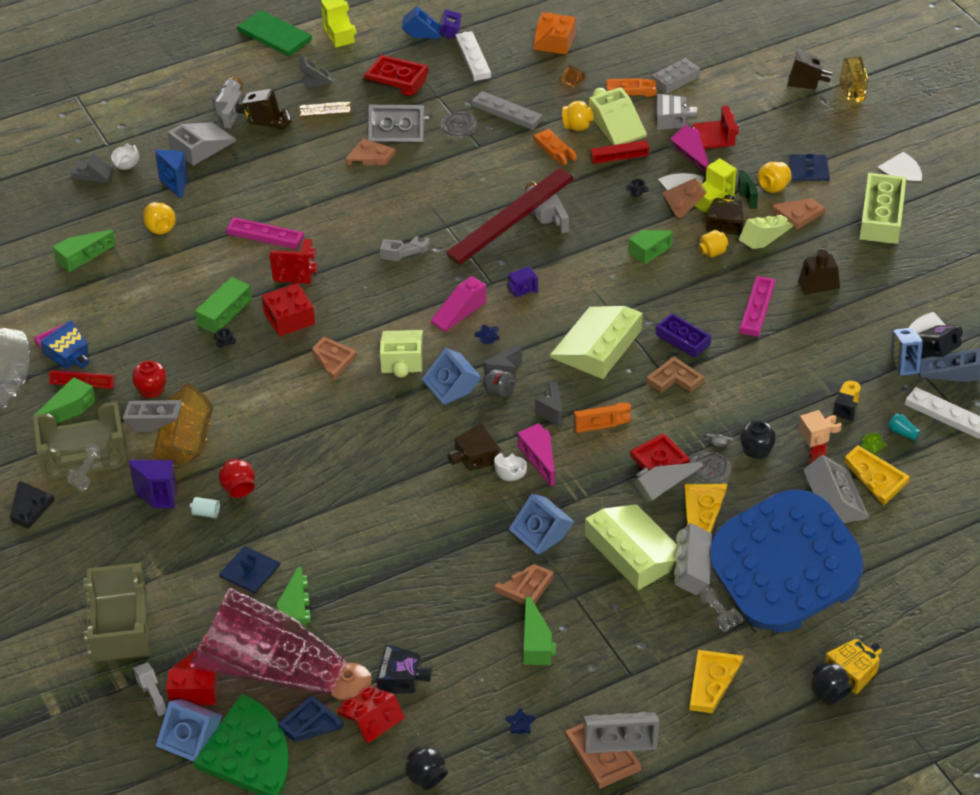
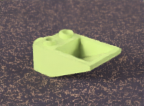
[589,87,647,145]
[380,330,423,378]

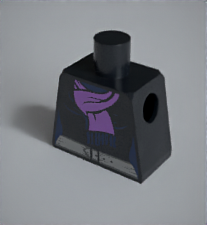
[917,325,963,357]
[377,645,433,694]

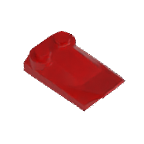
[362,55,429,96]

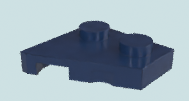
[278,695,343,743]

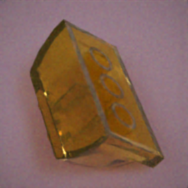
[152,383,213,465]

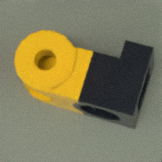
[833,381,861,421]

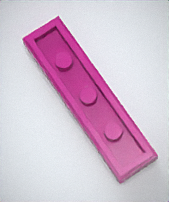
[226,217,304,249]
[739,276,776,337]

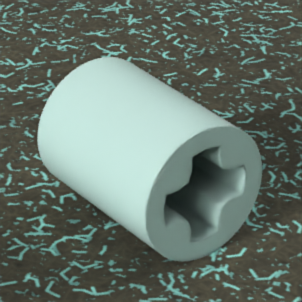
[190,497,220,519]

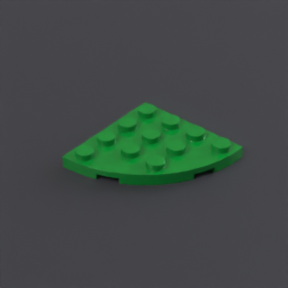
[193,693,289,795]

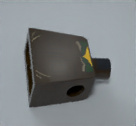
[236,89,281,128]
[706,195,744,235]

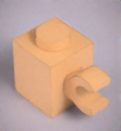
[798,410,842,447]

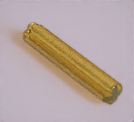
[298,102,352,116]

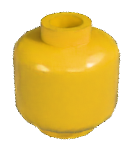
[698,230,728,258]

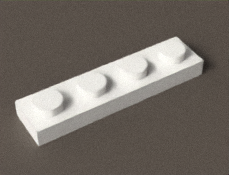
[455,31,491,81]
[905,387,980,439]

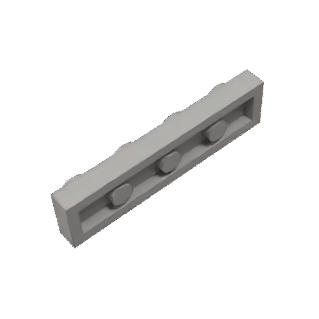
[472,91,543,130]

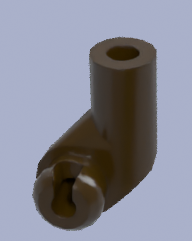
[274,109,292,130]

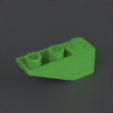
[53,230,116,272]
[277,567,311,635]

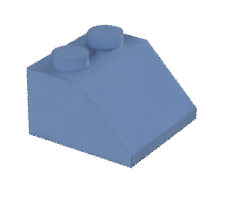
[422,347,482,404]
[509,494,574,555]
[156,699,222,762]

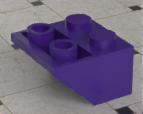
[129,460,177,508]

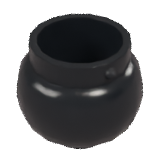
[740,421,776,459]
[811,662,853,705]
[405,746,449,791]

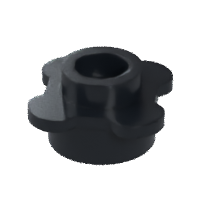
[626,179,649,196]
[214,328,236,347]

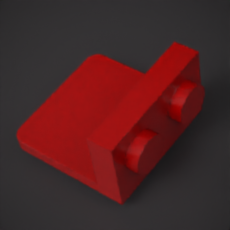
[692,106,739,149]
[269,239,318,284]
[336,686,405,743]

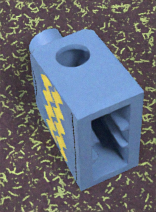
[891,328,923,376]

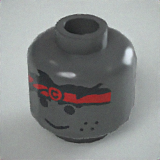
[484,369,516,397]

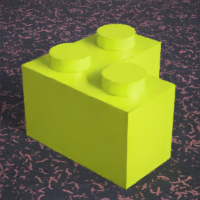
[321,0,356,48]
[694,158,737,214]

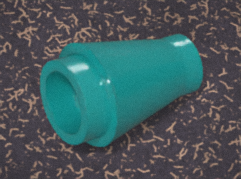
[888,413,921,441]

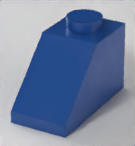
[401,6,441,39]

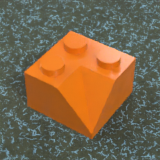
[533,12,576,55]

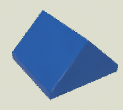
[155,149,188,198]

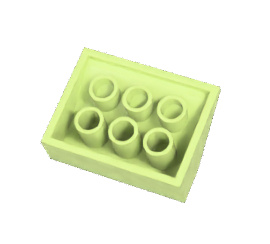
[550,306,643,379]
[585,504,677,590]

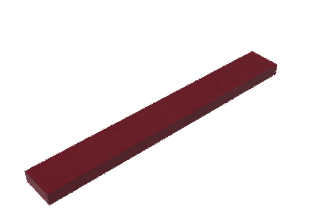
[446,168,573,265]

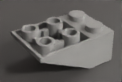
[168,123,236,166]

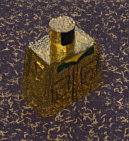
[839,56,868,102]

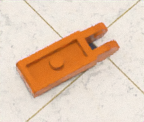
[606,78,657,97]
[534,129,577,165]
[574,402,631,433]

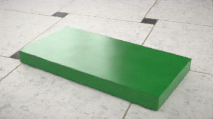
[237,10,312,57]

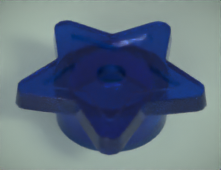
[474,324,500,344]
[505,708,536,734]

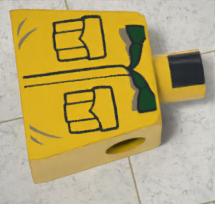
[825,639,882,694]

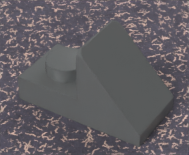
[298,56,333,88]
[71,153,113,183]
[484,344,522,381]
[535,382,563,426]

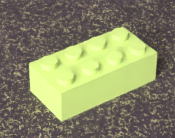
[860,173,906,244]

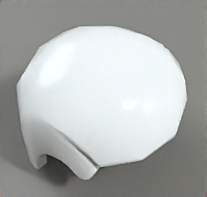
[111,143,139,170]
[494,453,527,481]

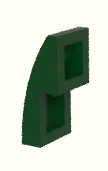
[738,170,758,209]

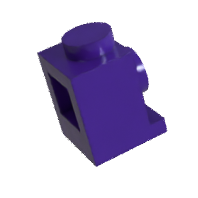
[439,9,461,38]
[507,266,538,297]

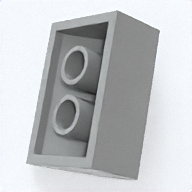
[368,105,425,142]
[804,455,869,523]
[583,712,659,754]

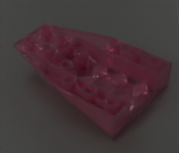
[190,588,346,695]

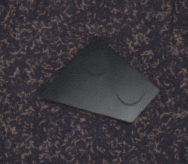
[10,481,54,529]

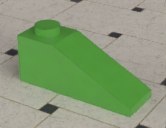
[34,377,96,424]
[524,597,556,665]

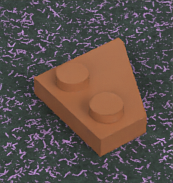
[663,178,707,219]
[772,198,825,230]

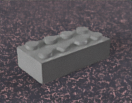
[652,58,700,94]

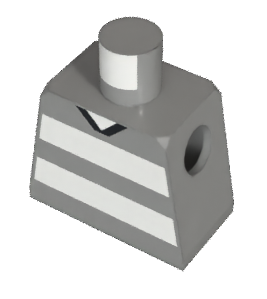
[657,94,697,130]

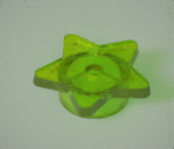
[860,433,888,455]

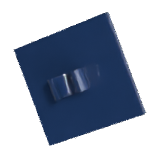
[789,153,830,181]
[219,546,281,594]

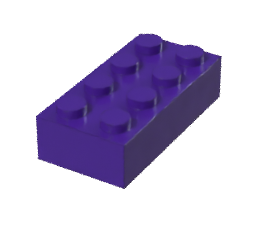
[656,313,711,358]

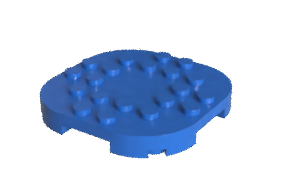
[711,490,864,633]

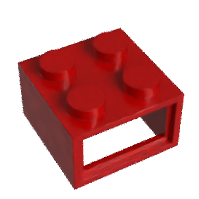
[261,283,315,337]

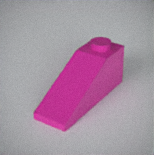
[670,124,710,173]
[431,276,486,332]
[517,423,555,487]

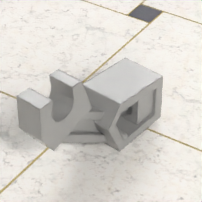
[380,236,430,262]
[133,662,166,716]

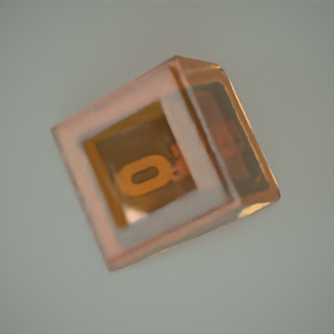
[559,65,586,87]

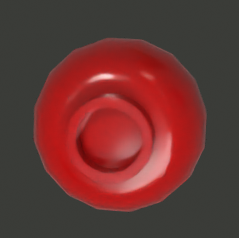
[132,361,167,398]
[219,459,255,498]

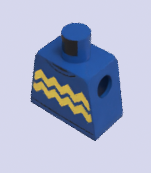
[41,320,89,369]

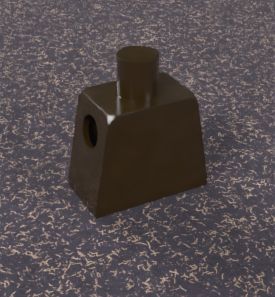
[787,49,832,90]
[798,249,840,295]
[448,423,501,471]

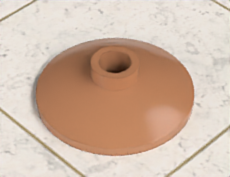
[326,663,372,701]

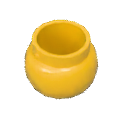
[562,101,594,132]
[757,162,792,194]
[143,202,176,235]

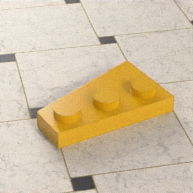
[844,445,910,506]
[684,484,727,533]
[690,650,744,713]

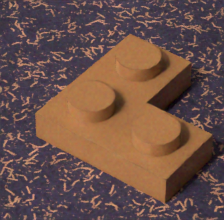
[646,357,704,393]

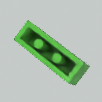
[195,277,252,334]

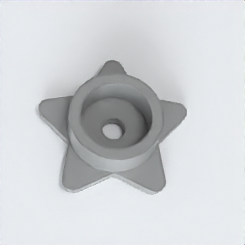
[706,433,733,447]

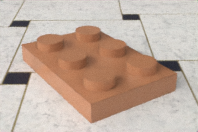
[565,713,641,789]

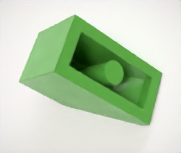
[628,230,673,265]

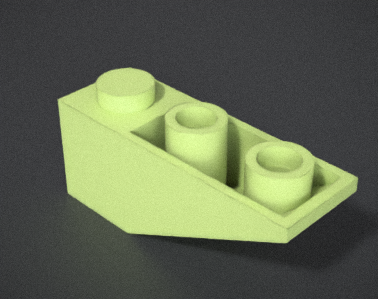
[739,215,793,249]

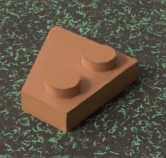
[345,138,395,165]
[312,336,357,380]
[495,564,554,605]

